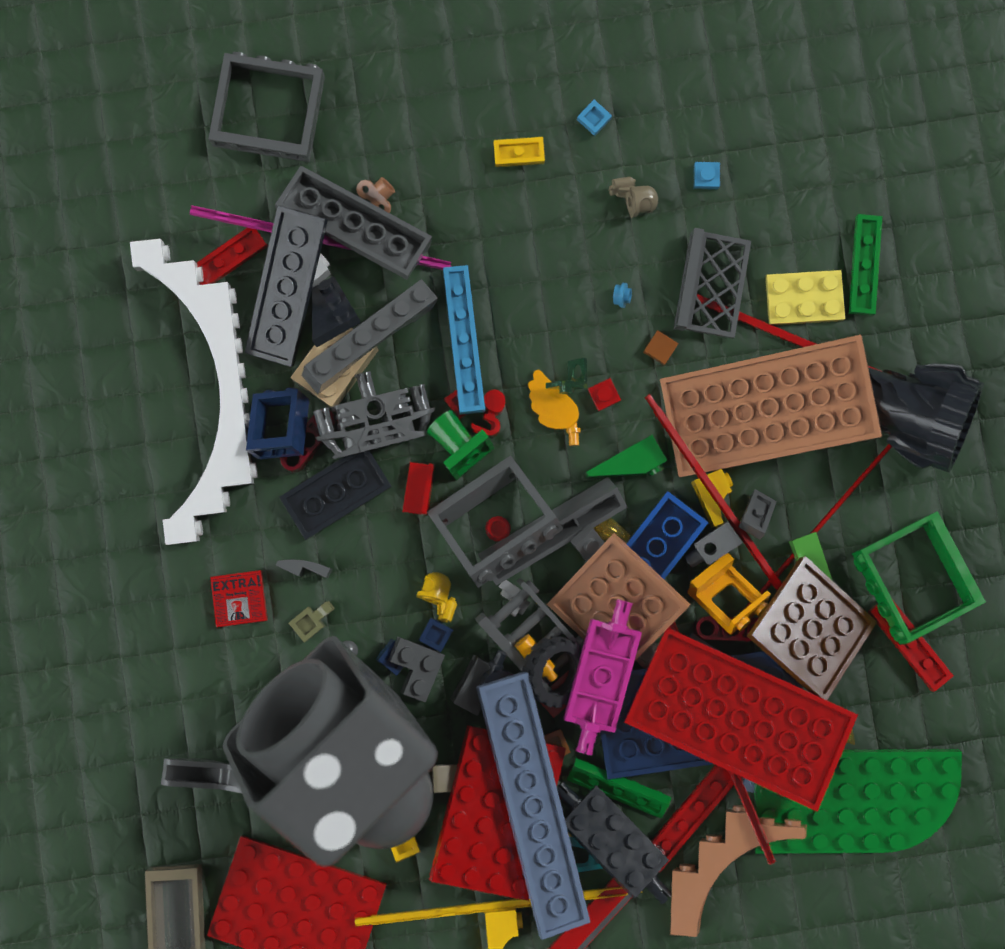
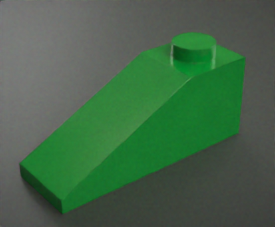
[585,435,667,478]

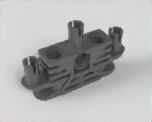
[313,371,435,459]

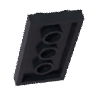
[279,450,392,540]

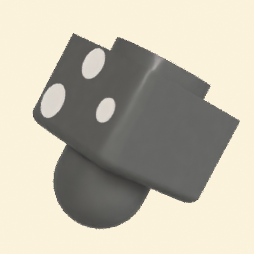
[223,636,437,867]

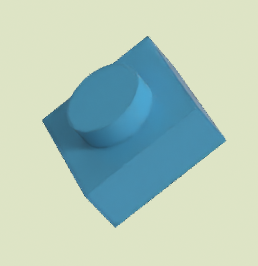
[577,100,612,136]
[694,162,720,189]

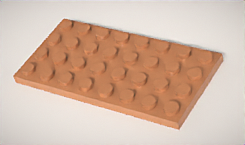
[660,335,882,477]

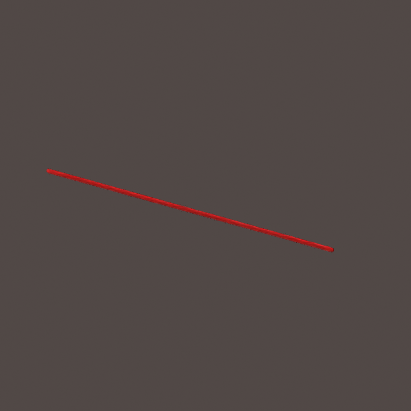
[726,444,892,634]

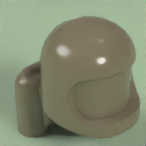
[609,177,658,218]

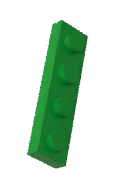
[849,214,883,316]
[567,758,672,818]

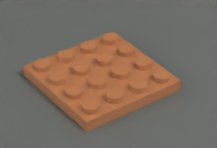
[547,533,690,661]

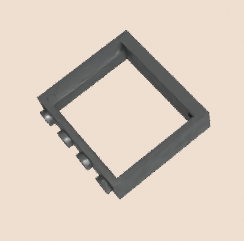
[208,52,325,162]
[427,455,563,588]

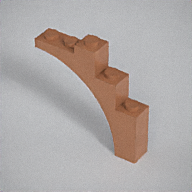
[671,805,807,937]

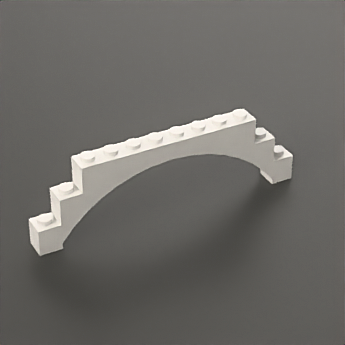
[130,239,258,545]

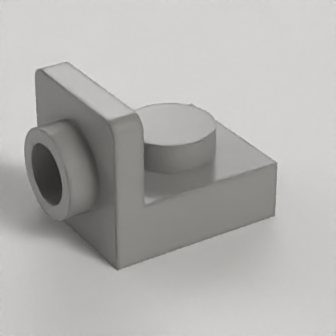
[499,580,530,617]

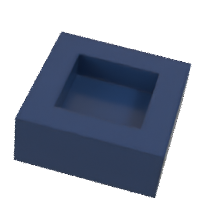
[419,618,453,652]
[375,639,403,676]

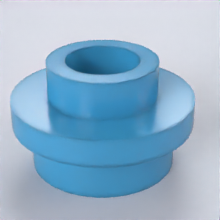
[613,283,632,308]

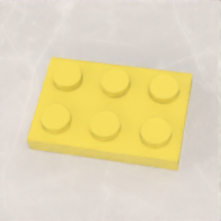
[765,270,845,325]

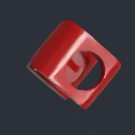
[471,389,505,438]

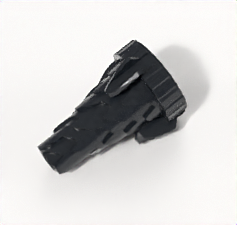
[868,364,984,473]

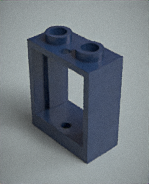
[246,388,310,459]

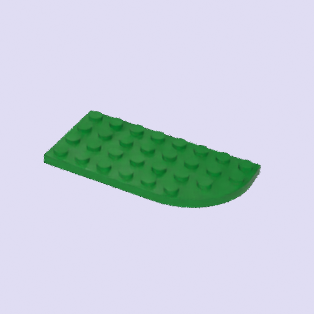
[754,749,962,854]

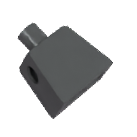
[684,520,742,569]

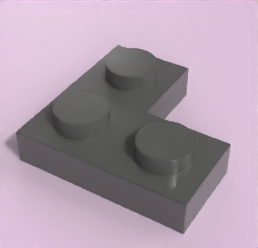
[388,636,445,703]

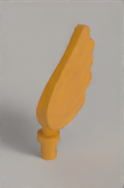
[528,370,581,446]

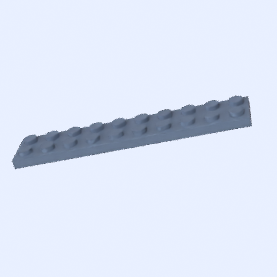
[476,672,590,940]

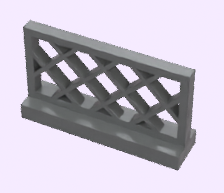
[673,228,751,339]

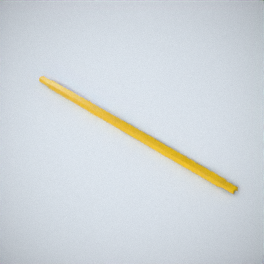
[355,887,643,926]

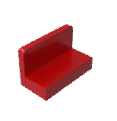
[402,462,435,516]

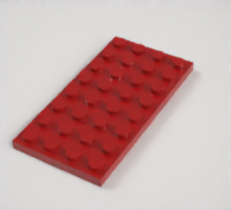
[624,628,858,812]

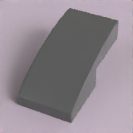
[276,560,333,578]

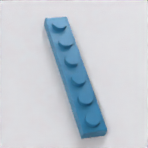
[443,265,485,415]

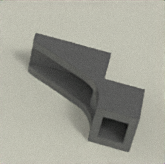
[161,758,242,794]

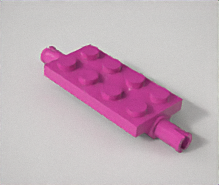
[564,599,642,755]

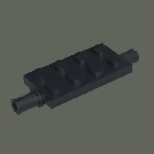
[557,781,672,905]

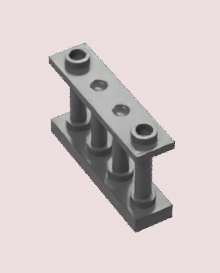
[475,578,584,692]

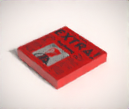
[210,570,268,627]

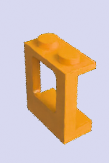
[688,553,771,635]

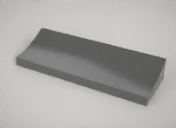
[275,166,432,280]

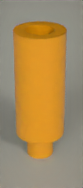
[515,634,558,682]

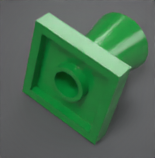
[427,410,495,481]

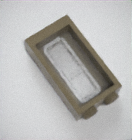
[145,864,206,949]

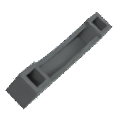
[302,279,438,394]

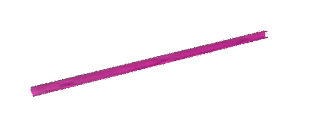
[190,205,452,270]

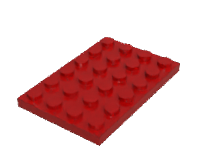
[429,725,566,901]
[207,835,387,949]

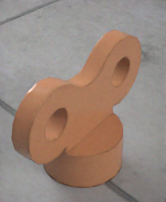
[356,177,395,213]

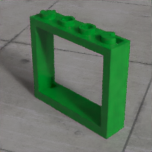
[852,511,986,645]

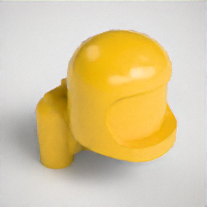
[416,572,457,623]

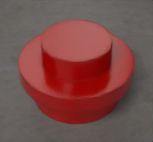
[485,516,511,542]

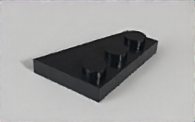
[312,276,361,348]

